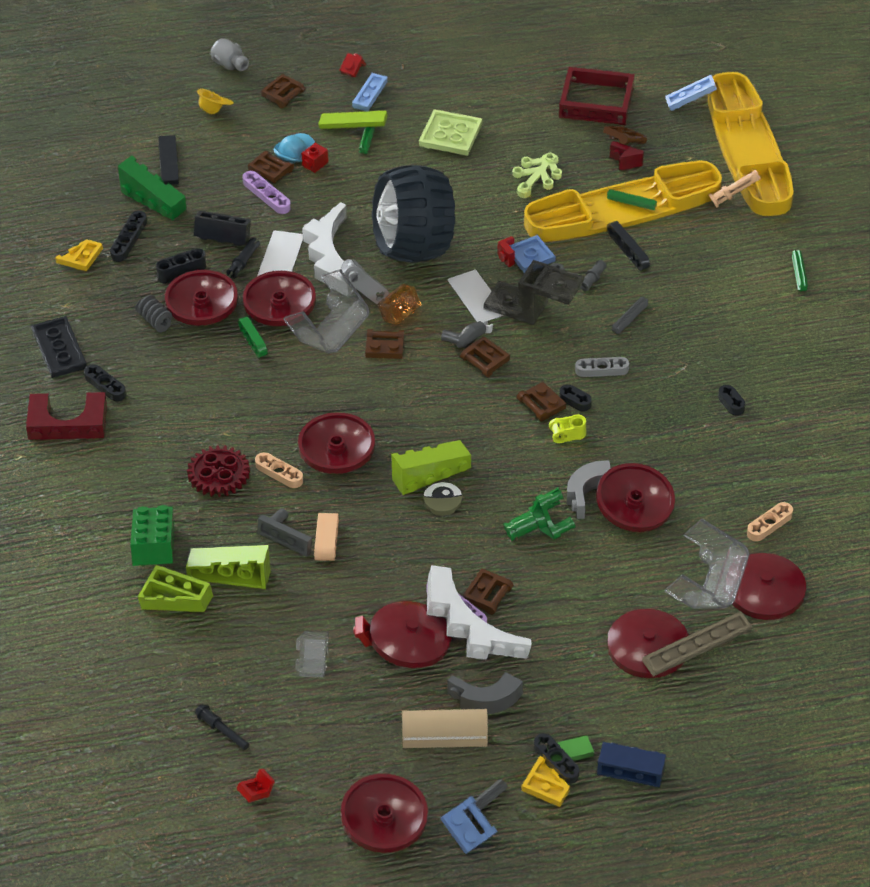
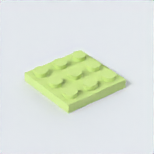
[419,109,482,156]

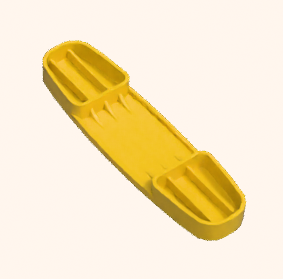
[707,72,794,216]
[524,160,722,242]

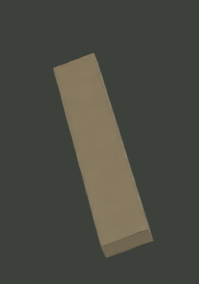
[642,611,752,677]

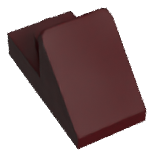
[609,141,644,171]

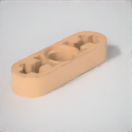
[255,452,303,488]
[747,502,793,542]

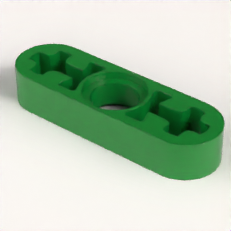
[238,316,268,358]

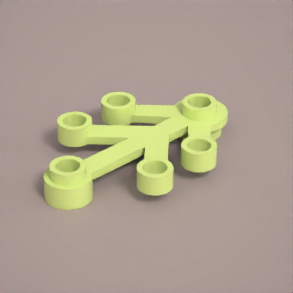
[513,153,562,198]

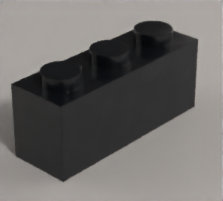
[194,210,251,246]

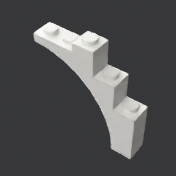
[302,202,356,295]
[427,565,531,660]

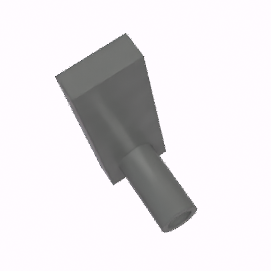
[257,508,312,557]

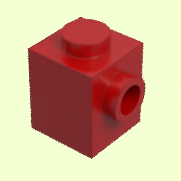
[301,143,329,173]

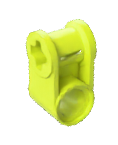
[549,414,586,443]

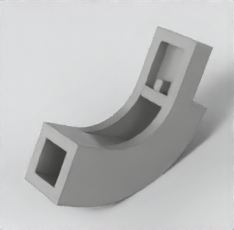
[567,460,611,519]

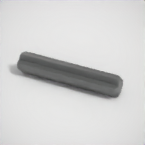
[612,297,648,334]
[464,779,507,819]

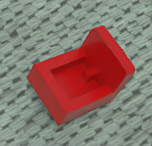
[339,53,366,78]
[497,236,515,267]
[353,615,372,647]
[237,768,275,803]

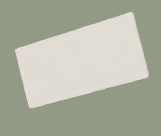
[257,230,303,276]
[447,270,507,322]

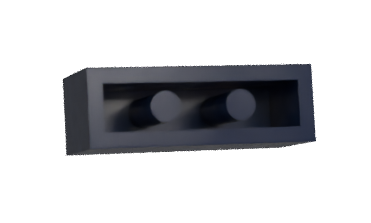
[597,742,666,787]

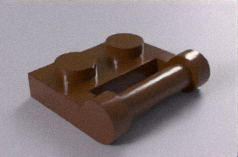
[261,74,305,108]
[603,126,647,145]
[248,150,294,183]
[365,329,404,359]
[460,336,510,377]
[516,382,566,421]
[463,568,514,615]

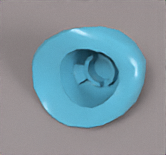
[273,133,315,163]

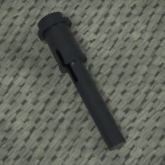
[195,704,249,750]

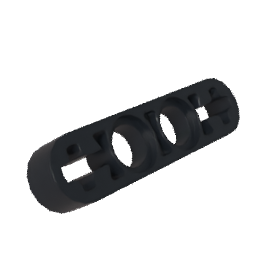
[110,211,147,262]
[607,221,650,271]

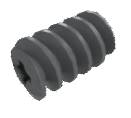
[135,295,172,332]

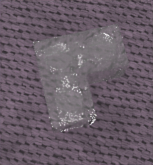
[295,631,329,678]

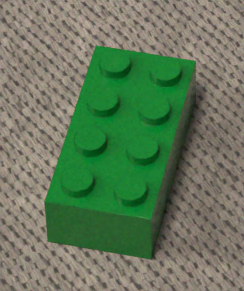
[130,505,175,566]

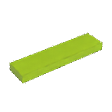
[318,111,388,129]

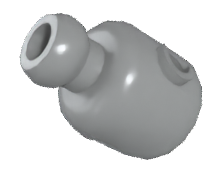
[211,38,249,71]

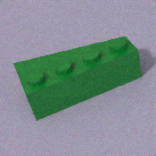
[118,155,187,220]

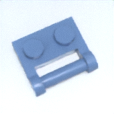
[441,796,498,854]

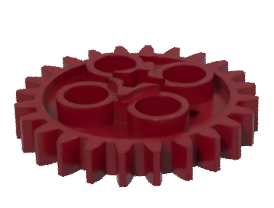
[187,445,250,497]

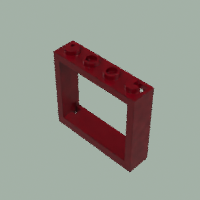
[559,67,635,125]

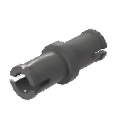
[579,260,607,291]

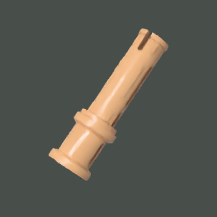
[709,169,761,208]

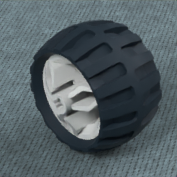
[372,165,455,263]

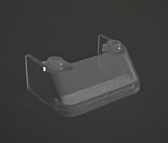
[284,269,369,354]
[665,519,749,609]

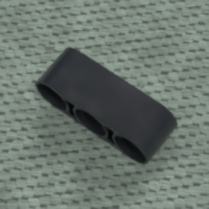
[156,248,207,283]

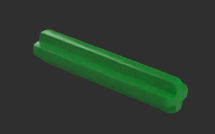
[359,127,375,154]
[607,189,657,210]
[792,250,808,291]

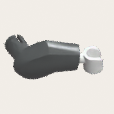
[441,320,493,348]

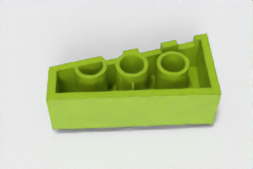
[391,440,471,495]
[186,545,271,589]

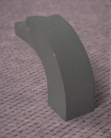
[448,672,523,714]

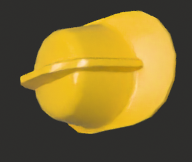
[197,89,234,114]

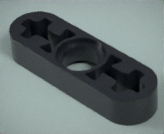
[84,364,126,401]
[534,733,579,784]

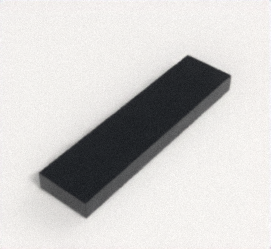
[158,135,179,185]

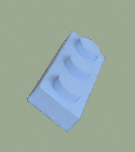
[352,73,387,111]
[665,75,717,111]

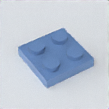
[509,235,555,273]

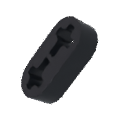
[559,384,592,411]
[718,385,745,416]

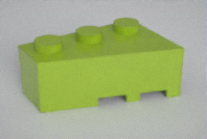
[138,565,213,612]

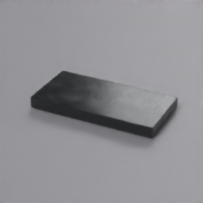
[31,316,87,378]

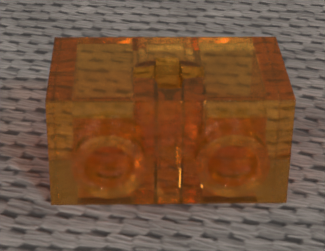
[378,284,421,325]

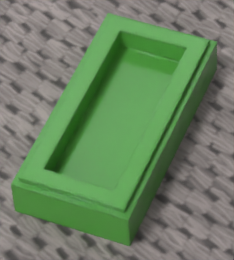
[547,735,594,762]

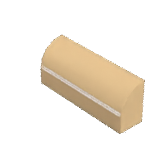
[402,709,488,748]

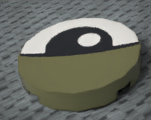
[423,482,462,516]

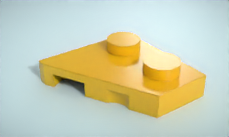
[55,239,103,271]
[521,756,570,807]

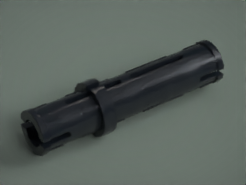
[226,237,260,279]

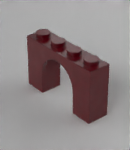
[26,392,107,440]

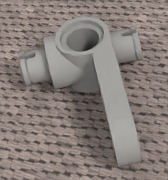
[339,259,389,305]

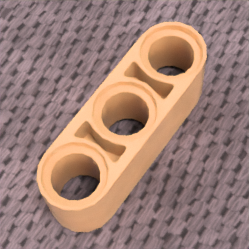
[314,513,339,561]

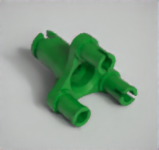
[503,487,576,541]

